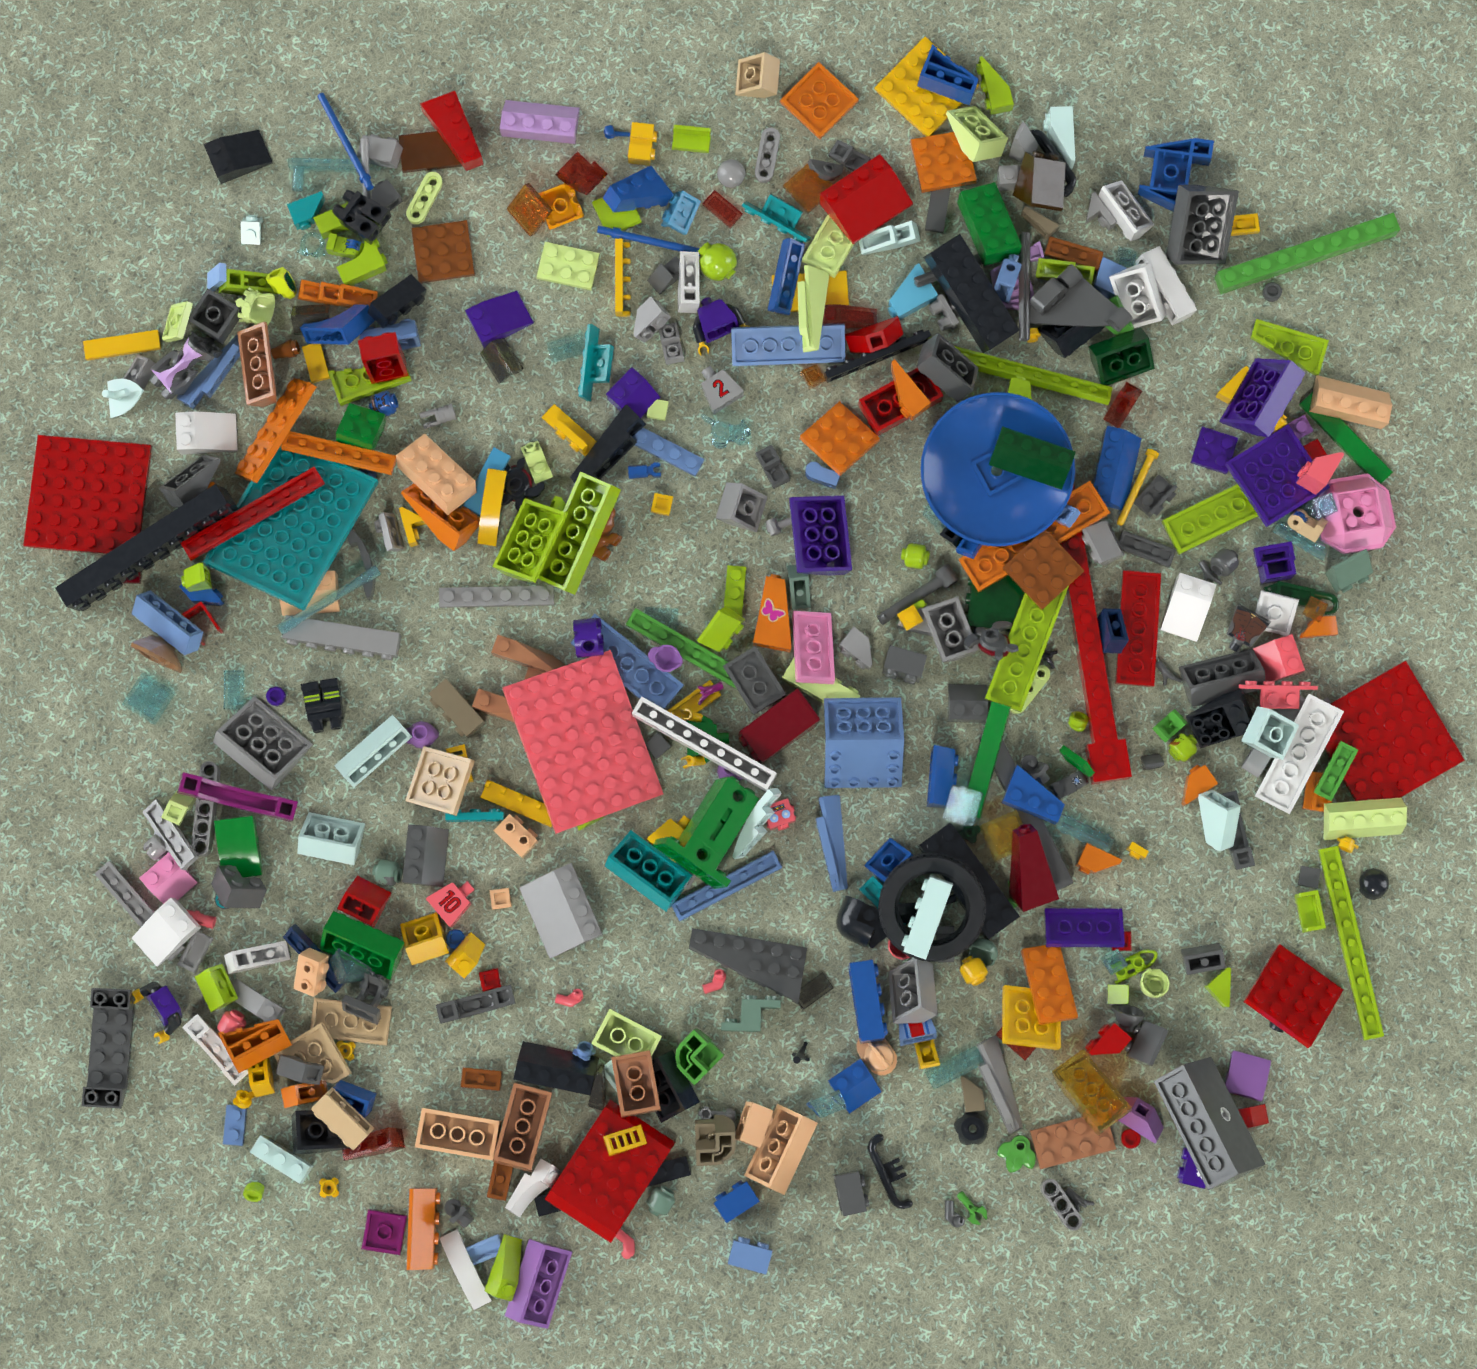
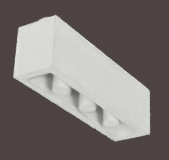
[1135,246,1197,325]

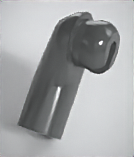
[944,1200,965,1228]

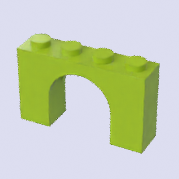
[314,203,388,286]

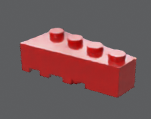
[420,91,484,171]

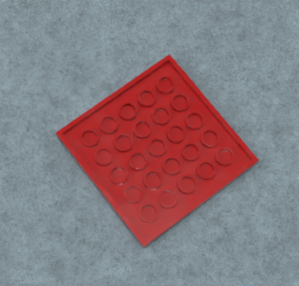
[23,435,152,554]
[1324,661,1465,801]

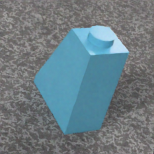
[888,263,938,320]

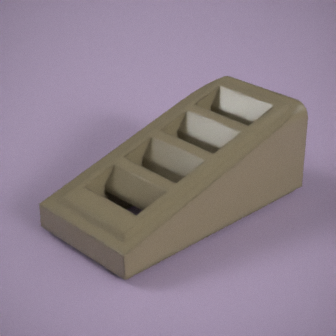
[1021,206,1059,240]

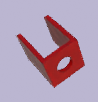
[181,601,223,646]

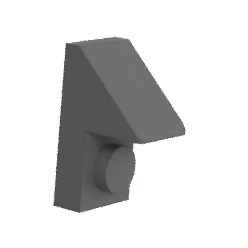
[647,256,680,295]

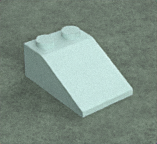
[1043,106,1075,170]

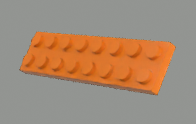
[958,481,1110,593]

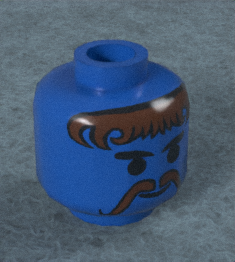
[369,391,399,417]

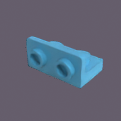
[661,190,701,235]

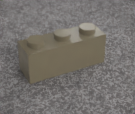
[428,679,485,738]

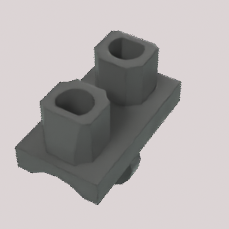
[1021,755,1050,785]
[444,1199,474,1228]

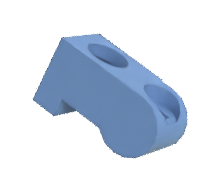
[805,462,840,489]

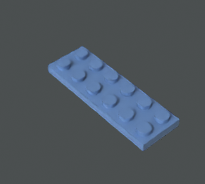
[731,323,845,366]
[571,614,684,709]

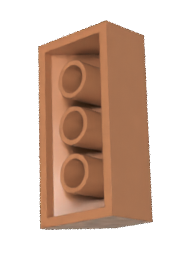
[237,322,276,407]

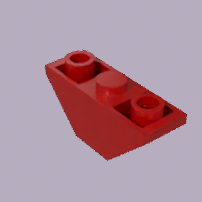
[845,316,904,353]

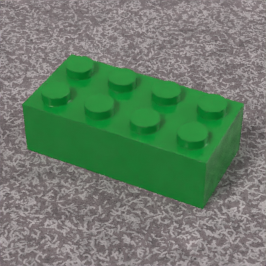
[957,182,1022,266]
[320,911,405,980]

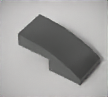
[828,140,871,171]
[755,445,790,489]

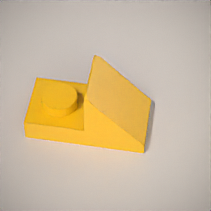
[399,507,425,547]
[914,1039,940,1070]

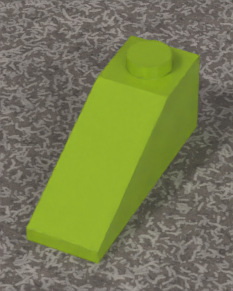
[219,269,278,295]
[484,1234,522,1302]

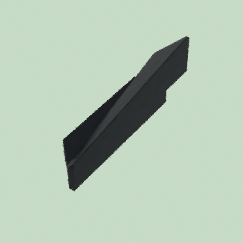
[570,405,646,483]

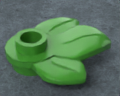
[997,1135,1036,1173]

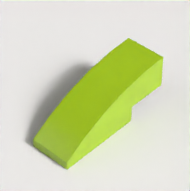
[1036,258,1096,286]

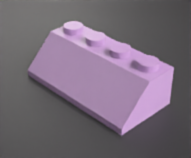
[500,100,580,144]

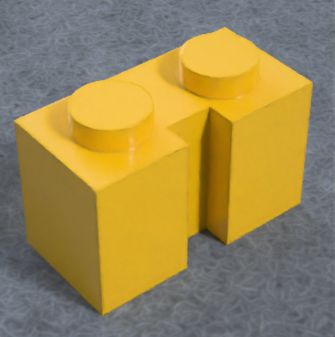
[628,122,658,166]

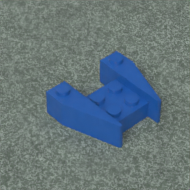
[1138,138,1214,212]

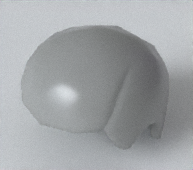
[717,159,746,188]

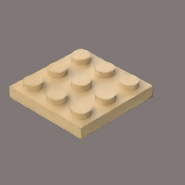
[405,746,475,816]

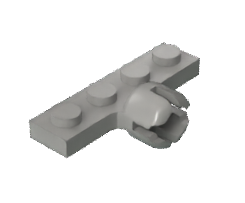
[143,799,199,870]

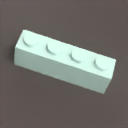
[334,715,412,788]
[901,875,953,960]

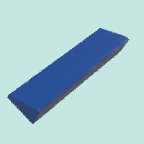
[768,238,805,315]

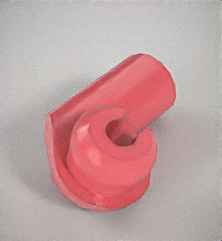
[702,969,726,994]
[555,988,584,1007]
[615,1229,635,1259]

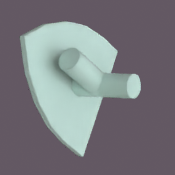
[102,378,144,418]

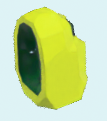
[266,267,297,299]

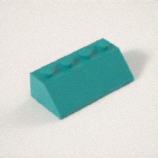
[605,830,693,912]

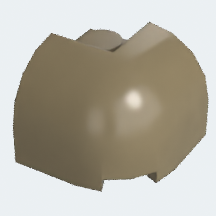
[695,1114,736,1166]

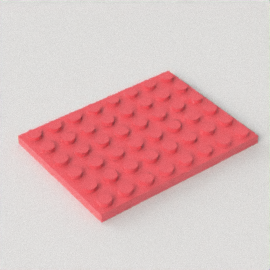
[502,650,664,834]

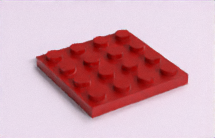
[1243,944,1343,1048]

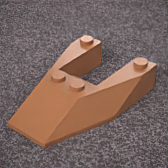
[472,635,566,723]

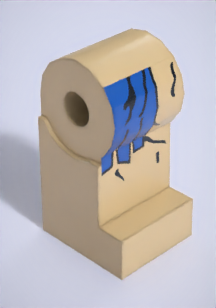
[1288,509,1328,542]

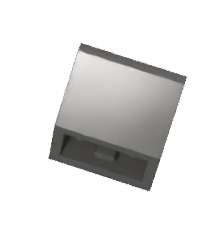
[1081,520,1125,566]

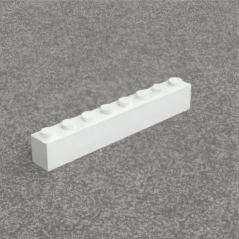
[632,696,777,792]

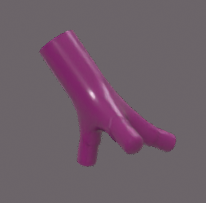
[698,682,724,705]

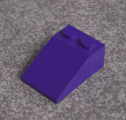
[465,291,534,348]

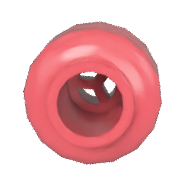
[217,1010,247,1033]

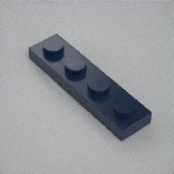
[283,923,348,993]

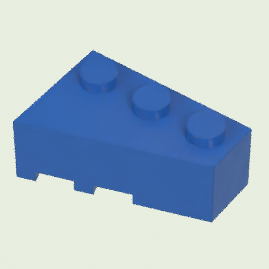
[917,44,979,106]

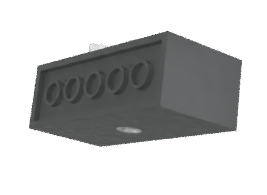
[1154,1057,1266,1190]

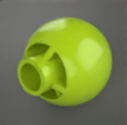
[698,241,737,281]

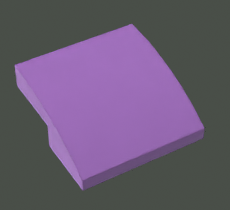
[1225,1050,1271,1102]

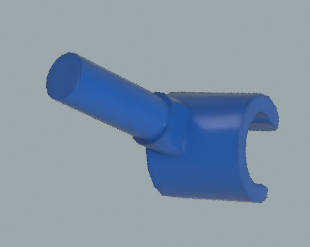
[604,125,631,139]

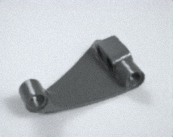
[1030,264,1133,332]

